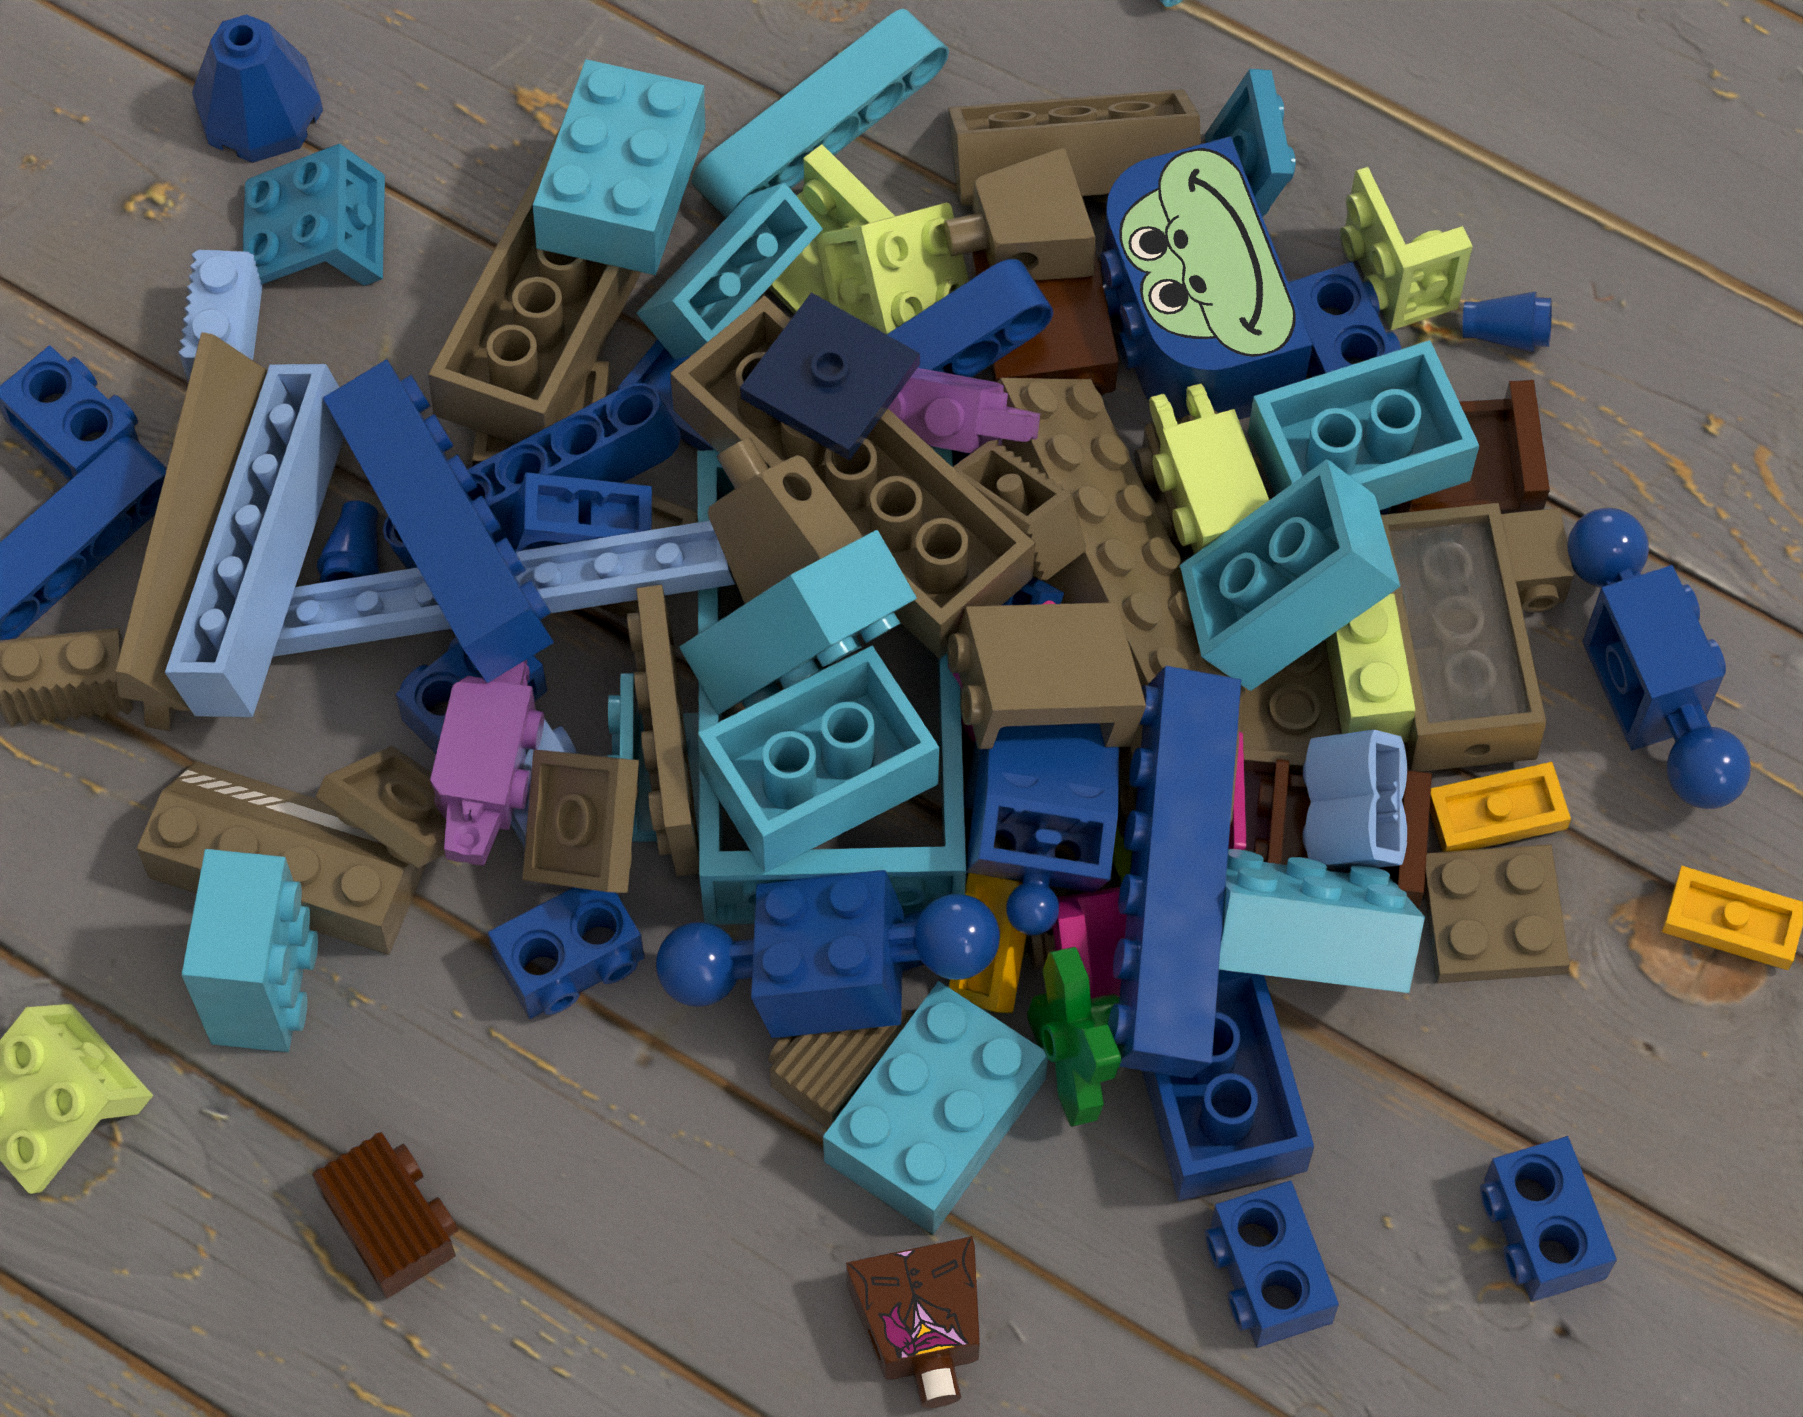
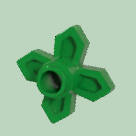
[1027,946,1121,1127]

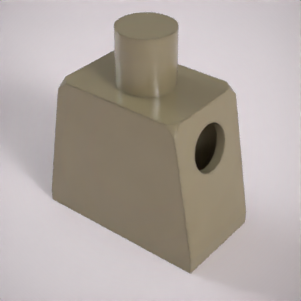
[944,148,1095,280]
[708,437,862,603]

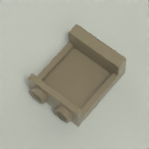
[947,602,1146,749]

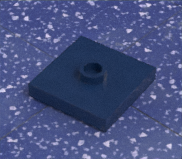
[740,292,920,461]

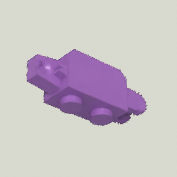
[888,368,1041,453]
[430,660,544,865]

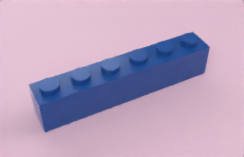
[323,359,554,683]
[1108,666,1241,1078]

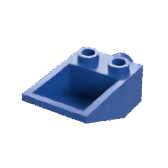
[966,723,1119,935]

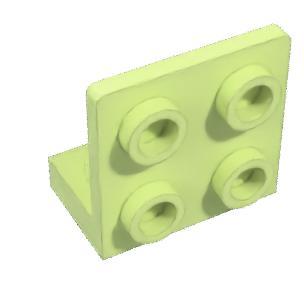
[768,144,895,314]
[1340,167,1473,330]
[815,203,969,335]
[0,1004,153,1194]

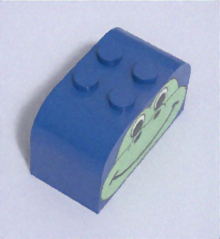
[1100,136,1312,420]

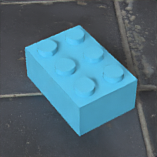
[533,59,705,275]
[1248,340,1479,510]
[1180,459,1401,691]
[679,530,917,715]
[698,646,939,873]
[181,849,318,1052]
[1219,849,1425,993]
[823,981,1048,1235]

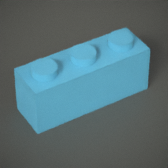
[636,182,823,360]

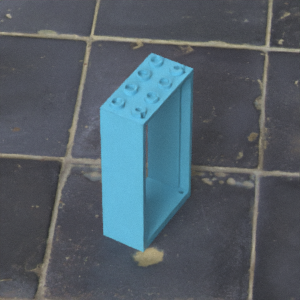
[697,446,966,925]

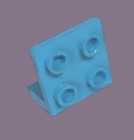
[243,143,385,286]

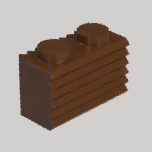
[312,1132,458,1299]

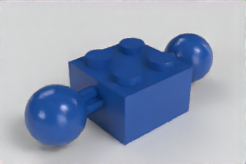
[1567,508,1751,809]
[656,870,1000,1038]

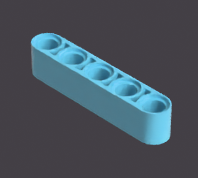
[691,9,949,218]

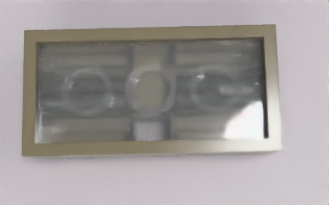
[1381,503,1546,772]

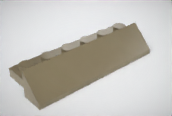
[116,332,268,731]

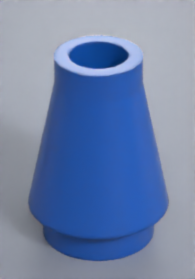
[1462,291,1552,352]
[317,500,379,583]

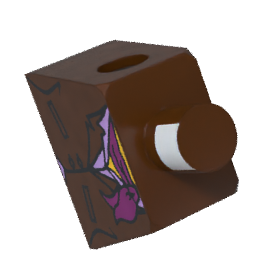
[846,1236,980,1408]

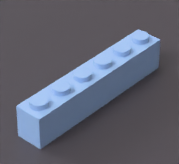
[165,364,344,717]

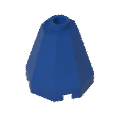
[192,14,323,163]

